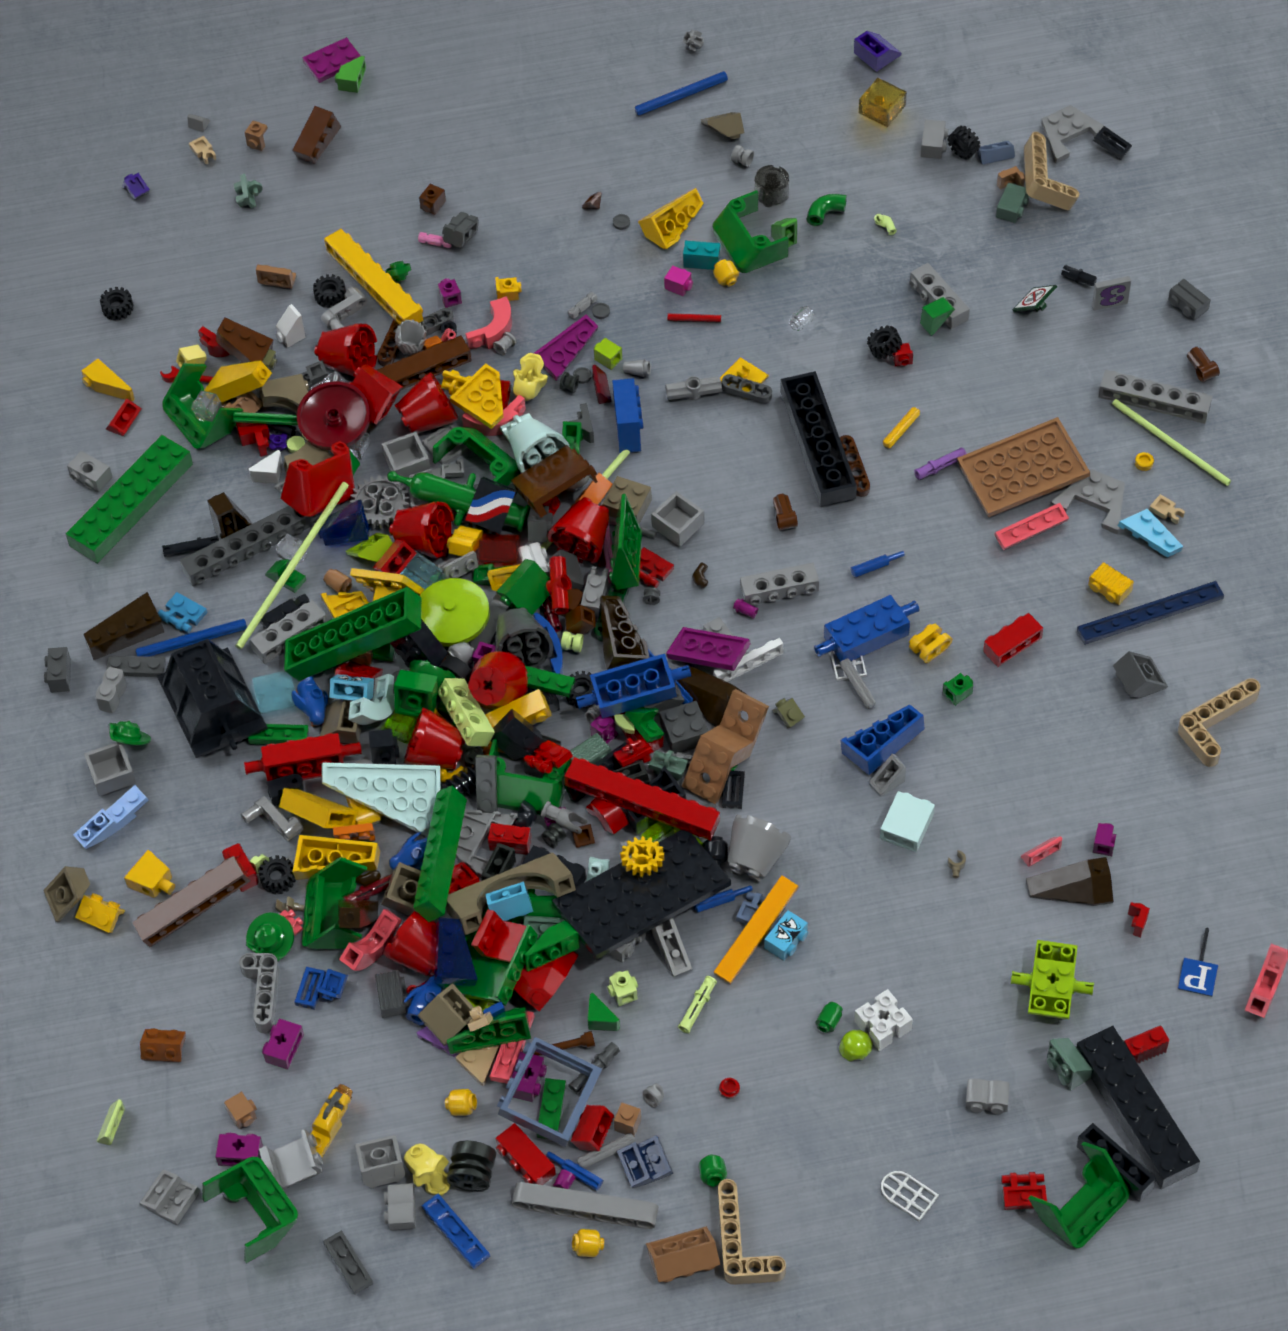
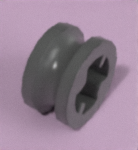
[643,588,661,605]

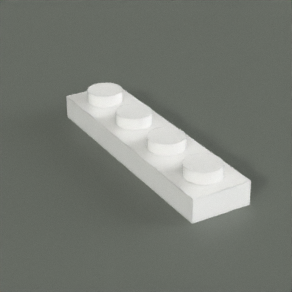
[714,638,783,682]

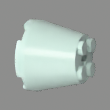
[509,417,570,473]

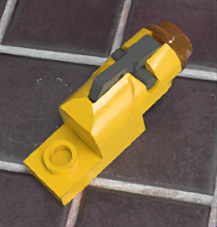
[310,1084,353,1158]

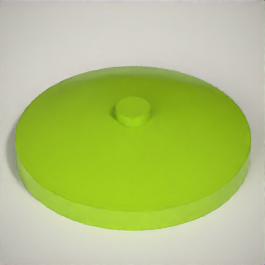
[420,578,490,647]

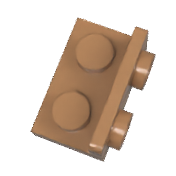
[256,264,296,289]
[224,391,263,428]

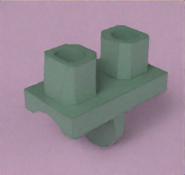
[234,173,263,209]
[648,750,689,781]

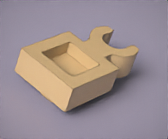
[189,135,216,164]
[1149,494,1185,524]

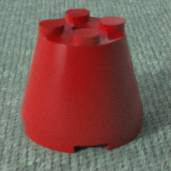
[314,323,377,377]
[394,373,458,434]
[548,497,609,564]
[389,502,454,558]
[468,651,528,709]
[404,708,465,770]
[383,911,454,977]

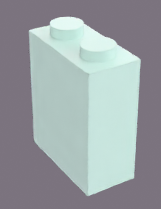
[880,791,935,852]

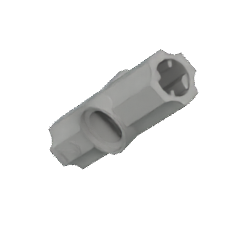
[665,376,722,400]

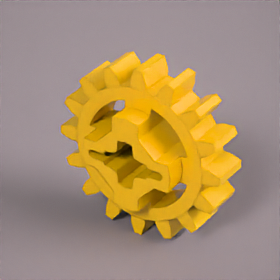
[620,836,664,877]

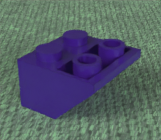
[854,31,902,72]

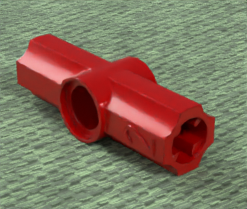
[546,556,572,614]

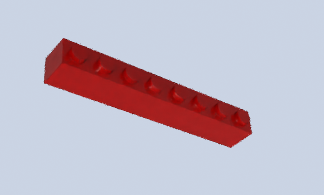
[564,757,720,841]

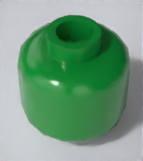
[698,1154,727,1187]

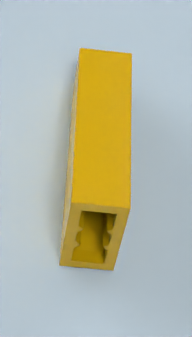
[202,360,272,405]
[279,788,358,829]

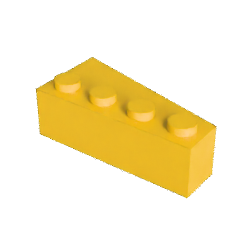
[292,835,380,880]

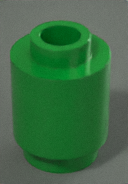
[815,1002,843,1033]

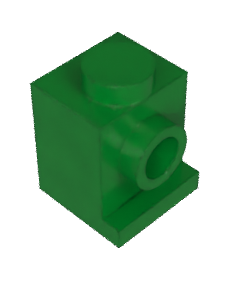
[942,673,973,706]

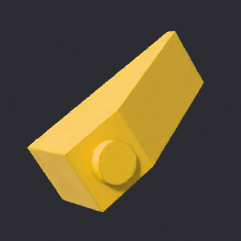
[81,359,135,401]

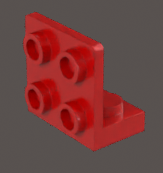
[471,910,527,963]

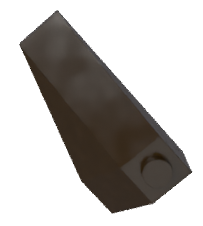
[600,595,650,670]
[677,664,747,727]
[1026,857,1114,906]

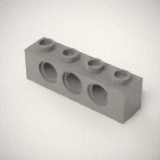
[909,263,970,329]
[740,562,819,606]
[250,600,327,664]

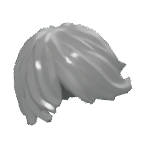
[395,320,427,355]

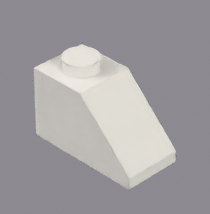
[276,304,306,348]

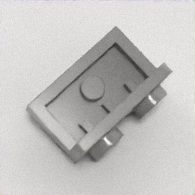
[434,551,478,580]

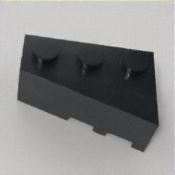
[626,766,686,834]

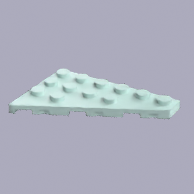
[322,763,440,837]

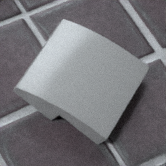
[140,1169,201,1225]

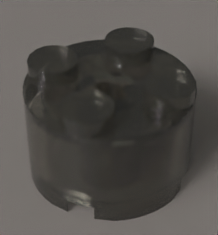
[754,165,789,207]

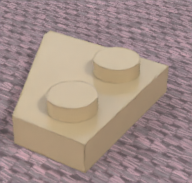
[456,1045,500,1086]

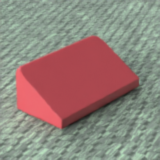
[1021,836,1063,867]

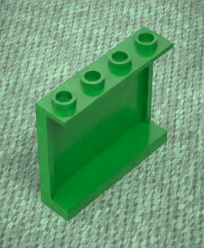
[437,925,538,1006]

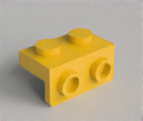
[75,893,125,933]

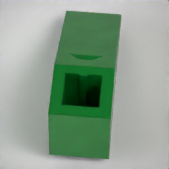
[525,920,580,972]

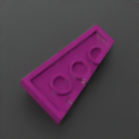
[533,314,598,381]

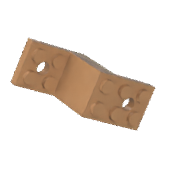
[682,689,769,804]

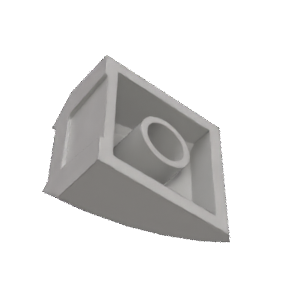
[355,1135,405,1189]

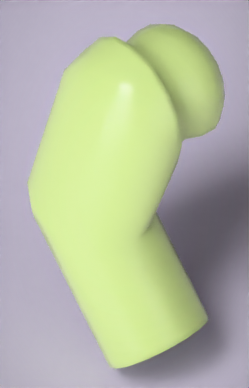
[874,214,897,235]

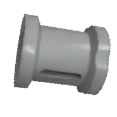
[493,332,517,355]

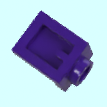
[122,173,150,200]

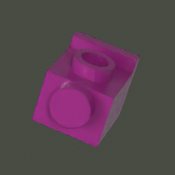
[438,278,462,308]
[590,714,618,744]
[1092,823,1117,857]

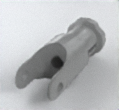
[541,801,588,834]

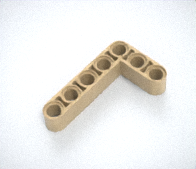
[1024,132,1080,210]
[1178,678,1260,767]
[718,1179,786,1285]

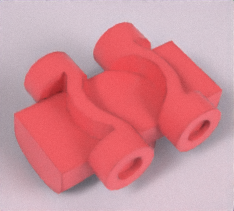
[280,909,303,936]

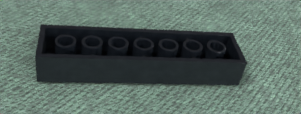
[780,371,857,507]
[1076,1026,1200,1190]

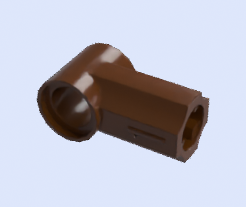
[1187,346,1220,382]
[773,493,798,531]

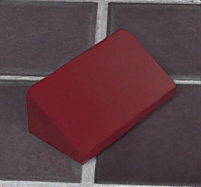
[592,365,612,404]

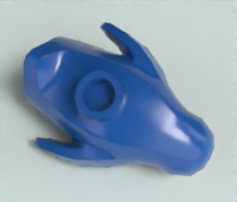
[292,676,328,727]
[389,832,427,871]
[404,976,442,1026]

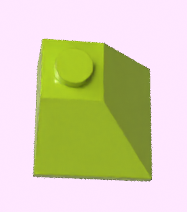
[345,533,393,562]

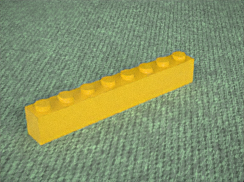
[324,229,423,325]

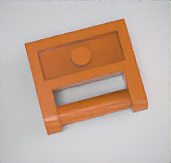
[333,823,376,841]

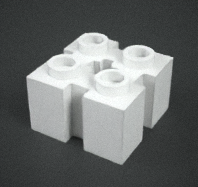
[854,989,913,1051]

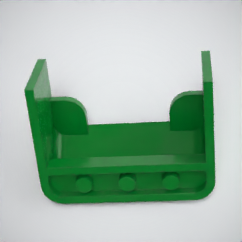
[713,190,788,273]
[162,363,244,449]
[433,427,520,486]
[489,739,571,815]
[302,857,367,949]
[1028,1142,1129,1248]
[202,1157,298,1264]

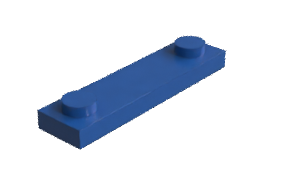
[422,1193,490,1269]

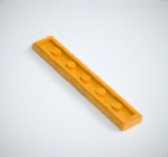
[714,875,799,984]

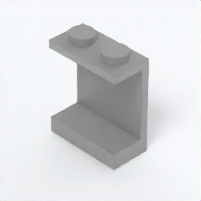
[259,1129,323,1190]

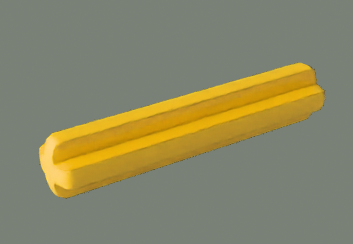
[883,407,920,449]

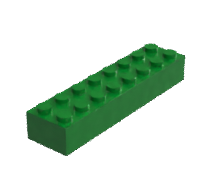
[66,435,193,564]
[284,586,422,681]

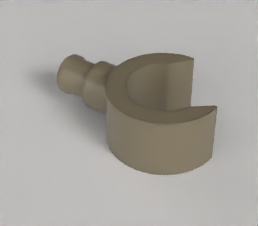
[948,850,966,878]
[275,896,304,913]

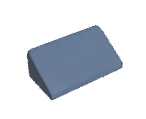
[977,141,1015,164]

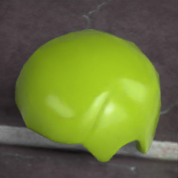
[839,1030,873,1062]

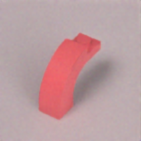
[465,297,512,349]
[462,395,526,436]
[339,909,402,971]
[1245,943,1288,1018]

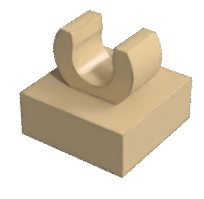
[467,1005,493,1032]

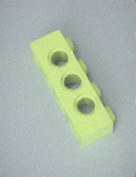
[438,678,495,746]

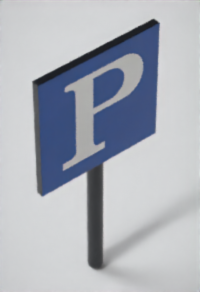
[1178,928,1218,997]

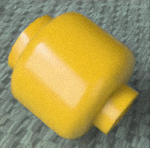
[713,259,739,287]
[445,1089,477,1117]
[572,1229,604,1258]

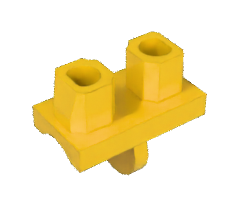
[441,370,472,395]

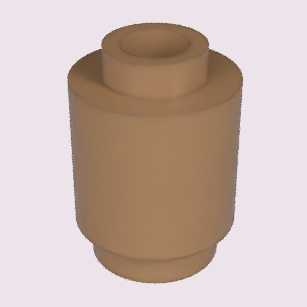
[323,569,352,593]

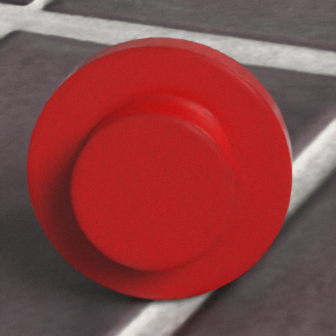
[719,1078,740,1098]

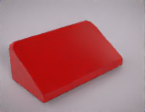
[106,398,142,436]

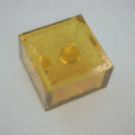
[859,78,907,127]

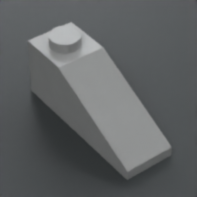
[651,918,692,976]

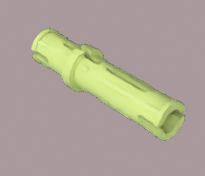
[678,976,717,1033]

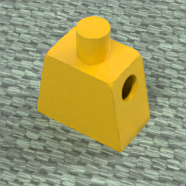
[124,850,175,898]

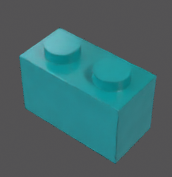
[683,240,720,270]

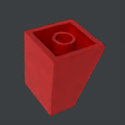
[349,364,403,425]

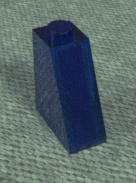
[319,499,370,546]

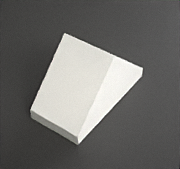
[248,450,283,484]

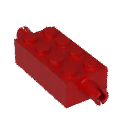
[244,733,362,781]

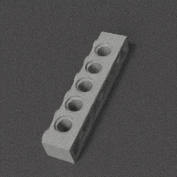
[1098,370,1213,424]

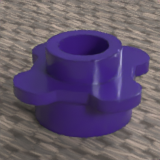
[269,434,287,451]

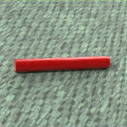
[667,313,721,322]

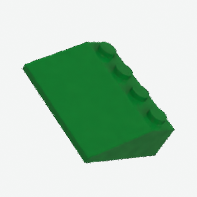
[609,494,642,590]

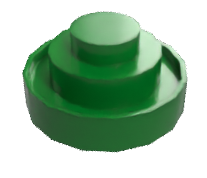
[385,261,412,281]

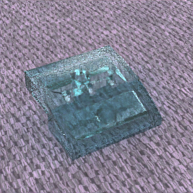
[401,551,444,590]
[252,671,295,714]

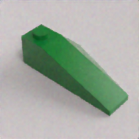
[447,1007,531,1054]

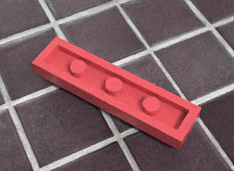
[994,503,1069,550]
[490,1011,535,1084]

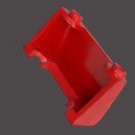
[280,441,355,517]

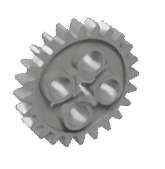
[350,475,410,529]

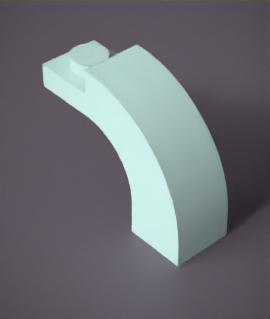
[348,674,395,725]

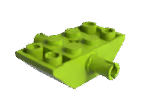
[1011,940,1094,1020]

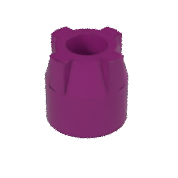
[553,1169,576,1189]

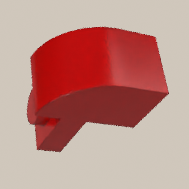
[198,326,230,357]
[236,422,270,457]
[586,798,629,834]

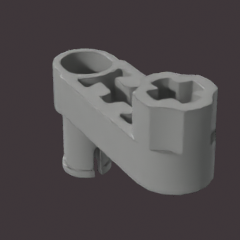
[321,287,368,330]
[241,796,304,841]

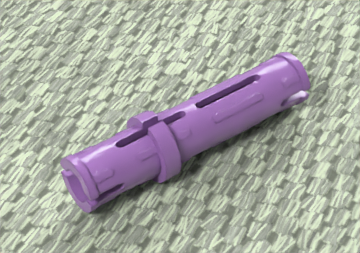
[914,447,967,480]

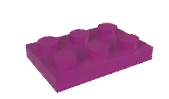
[302,37,361,83]

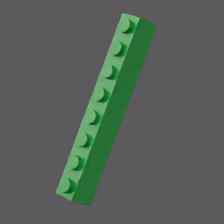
[413,785,467,922]

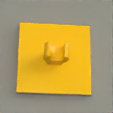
[720,357,769,399]

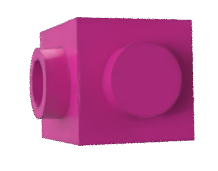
[664,265,693,296]

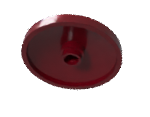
[297,381,371,450]

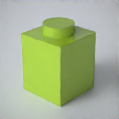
[594,338,622,370]

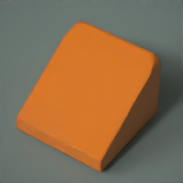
[423,335,443,350]

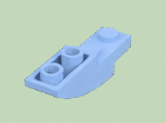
[73,785,149,849]

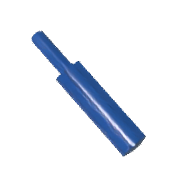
[850,551,905,578]
[694,885,753,913]
[546,1151,604,1191]

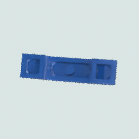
[534,613,563,675]

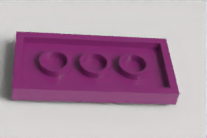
[666,627,751,671]

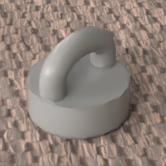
[643,1083,664,1107]

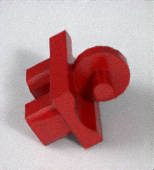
[613,738,654,767]

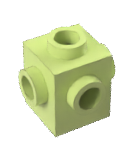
[607,970,638,1006]

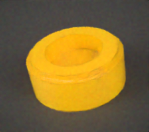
[1135,452,1154,471]

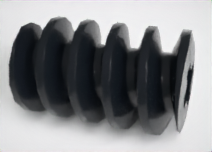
[440,764,476,796]

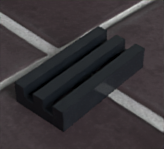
[1093,126,1132,160]
[722,770,745,809]

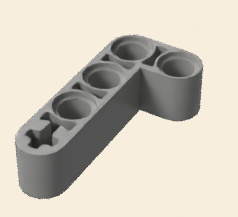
[239,953,280,1034]

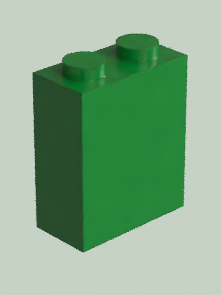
[497,559,550,615]

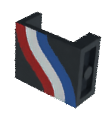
[465,477,518,535]

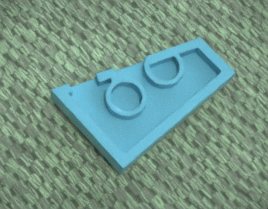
[1118,509,1183,558]

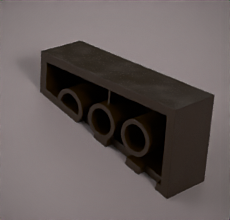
[83,592,164,660]

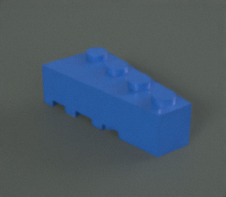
[612,378,643,453]
[840,705,925,775]

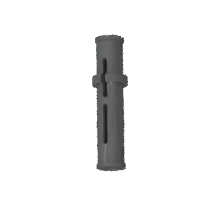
[569,1042,620,1095]

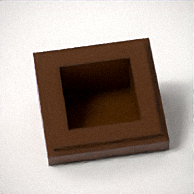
[571,824,595,848]

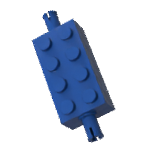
[814,595,920,662]
[576,653,691,718]

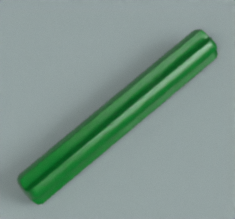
[232,412,298,425]

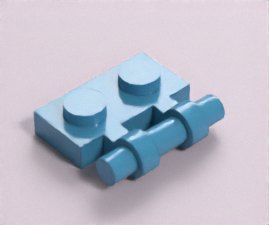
[158,592,208,633]

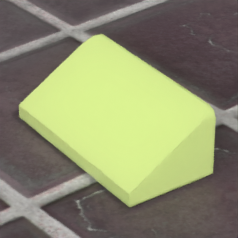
[97,1099,125,1145]

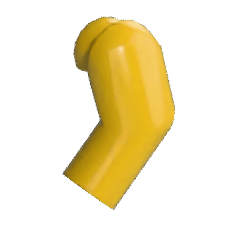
[440,766,465,783]

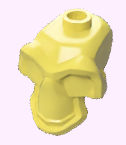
[513,353,548,401]
[403,1143,450,1196]

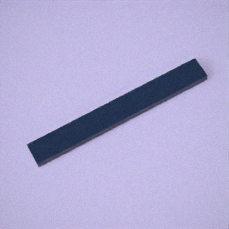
[1077,581,1224,645]

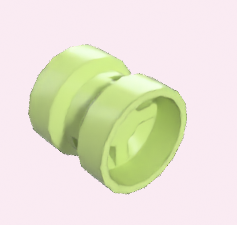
[561,631,584,653]

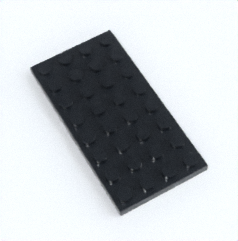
[552,830,731,960]

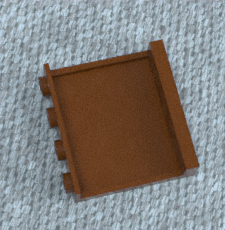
[511,445,598,517]

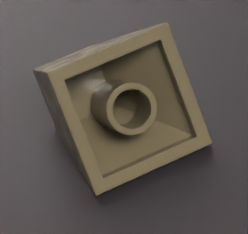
[701,112,745,139]
[43,866,90,922]

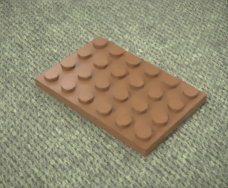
[957,417,1090,518]

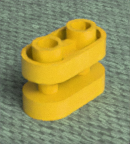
[909,623,953,663]

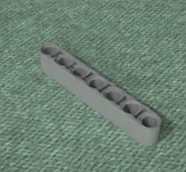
[512,1182,659,1229]

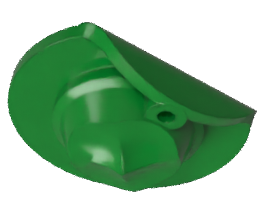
[108,721,151,745]
[246,912,294,962]

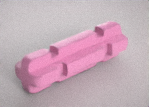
[418,232,452,248]

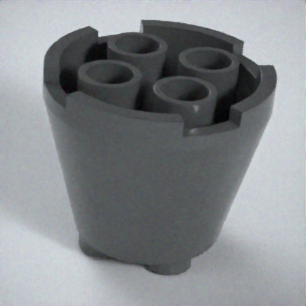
[495,608,553,669]

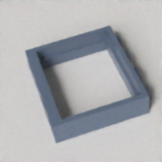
[497,1037,602,1147]

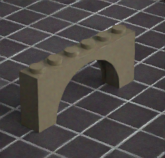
[259,374,333,474]
[446,852,576,935]

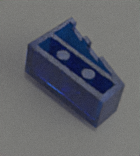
[434,918,478,986]

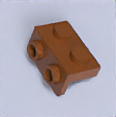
[140,1028,186,1062]

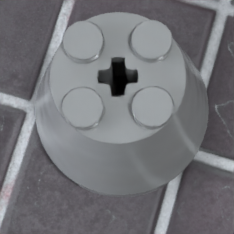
[727,814,791,882]

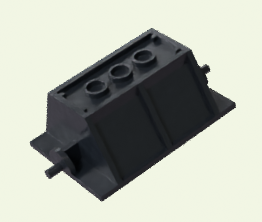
[157,639,268,758]

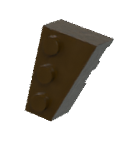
[207,492,252,540]

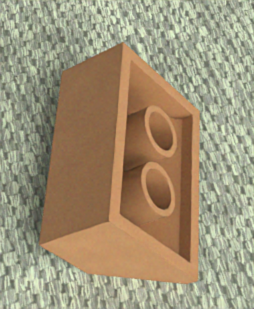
[646,1226,720,1282]

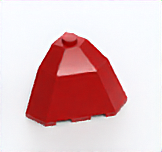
[514,951,578,1012]

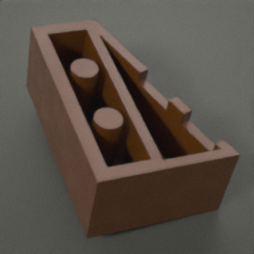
[292,106,341,164]
[216,317,274,363]

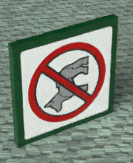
[1012,285,1057,312]

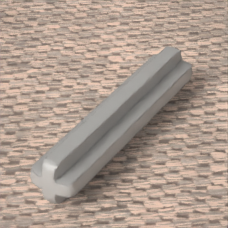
[840,658,876,709]
[577,1133,635,1168]

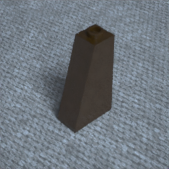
[338,900,379,928]

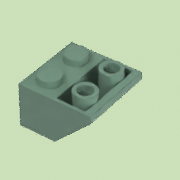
[1046,1038,1093,1091]

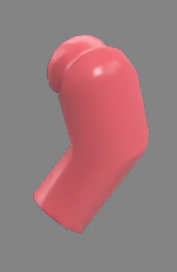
[441,328,456,342]

